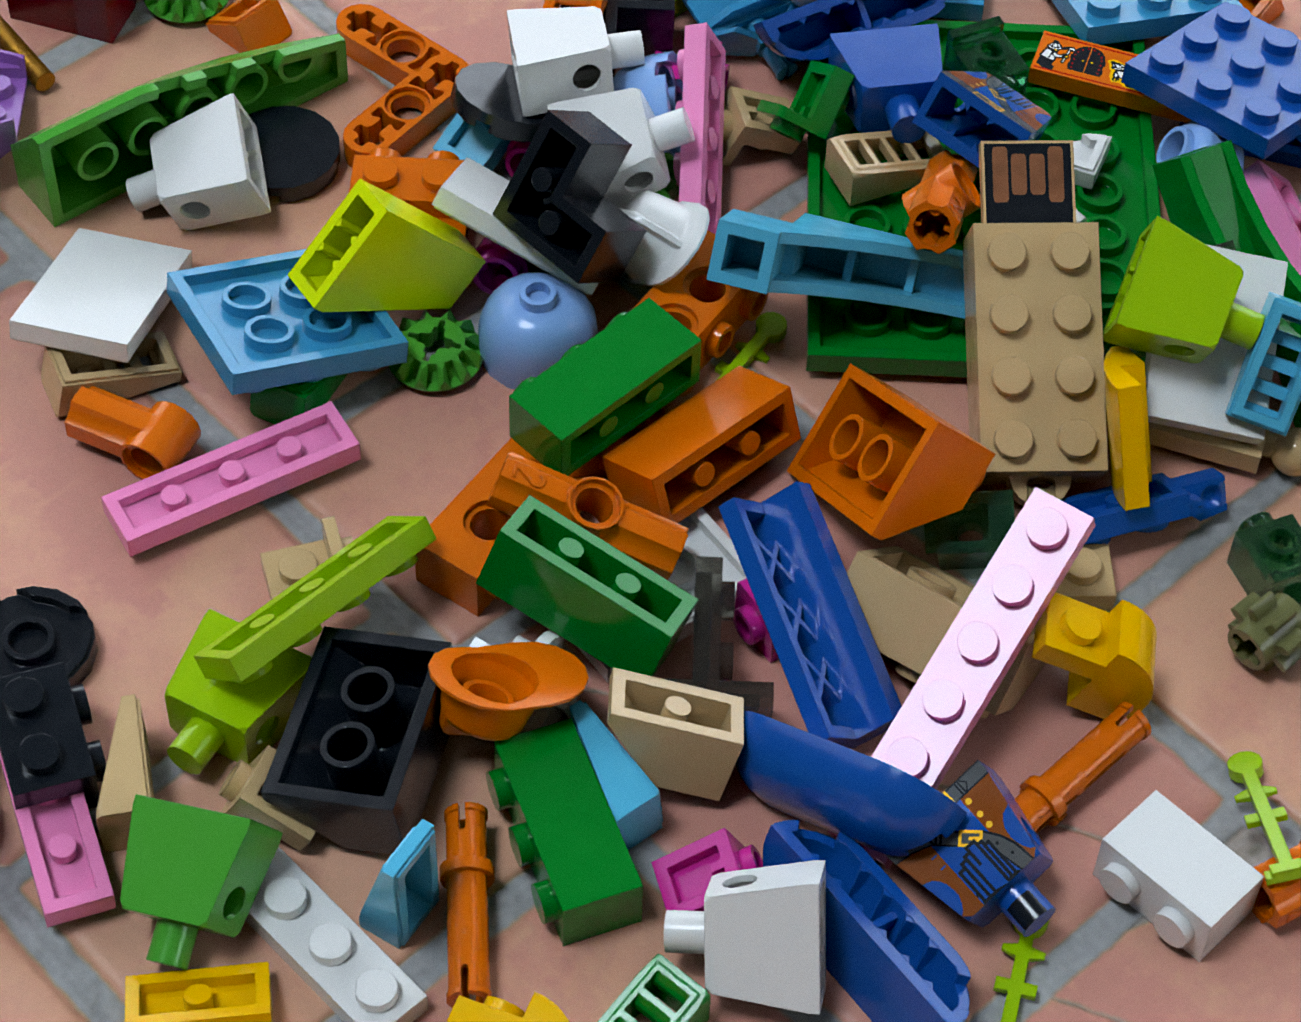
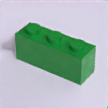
[509,298,702,476]
[476,495,699,676]
[486,719,643,946]

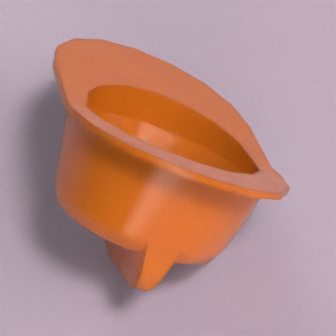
[428,642,589,741]

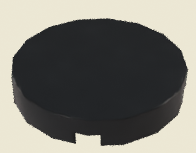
[451,62,546,142]
[249,106,340,202]
[0,586,98,687]

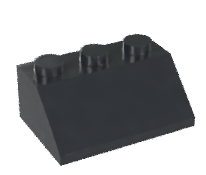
[261,626,453,854]

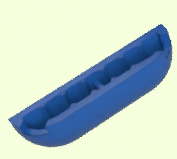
[753,0,946,62]
[736,711,967,856]
[763,820,971,1022]

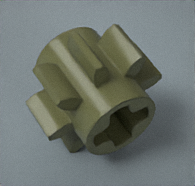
[1228,591,1301,672]

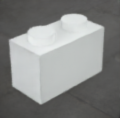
[1093,790,1264,962]

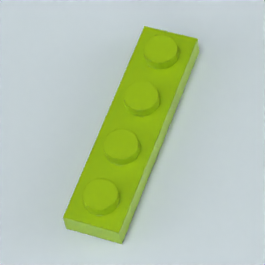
[194,516,437,685]

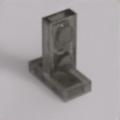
[662,556,774,718]

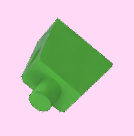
[120,794,283,970]

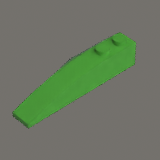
[10,33,348,227]

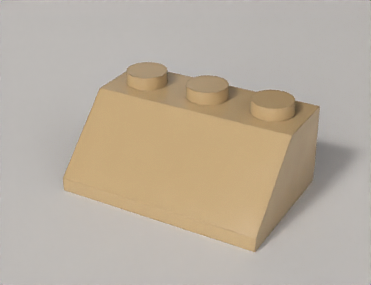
[847,546,1046,718]

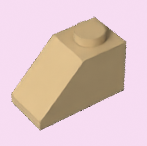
[607,667,744,801]

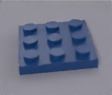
[1121,1,1301,159]

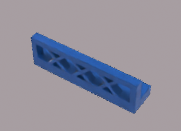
[718,481,902,749]

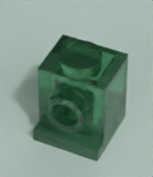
[943,16,1030,103]
[924,490,1015,570]
[1227,512,1301,606]

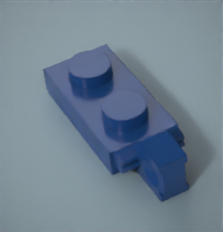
[1061,468,1227,545]

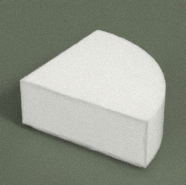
[1073,133,1112,190]

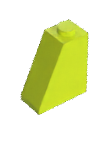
[288,179,486,312]

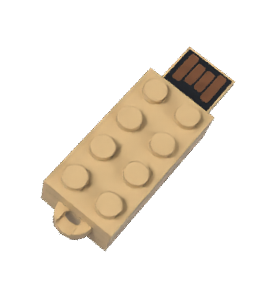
[963,140,1108,506]

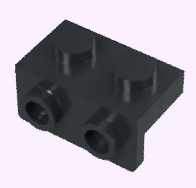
[0,662,106,810]

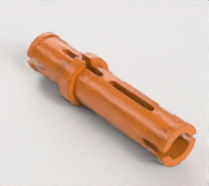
[1015,702,1152,834]
[439,802,495,1008]

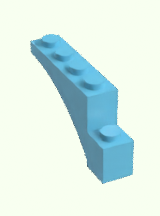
[706,209,965,319]

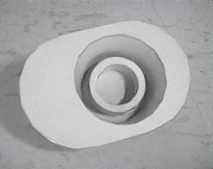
[619,190,710,287]

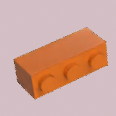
[602,366,801,523]

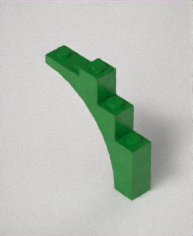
[1152,140,1301,428]

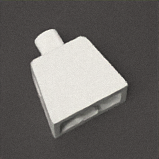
[507,6,645,117]
[547,88,695,209]
[126,93,271,231]
[664,860,826,1015]

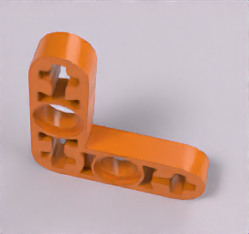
[336,4,469,168]

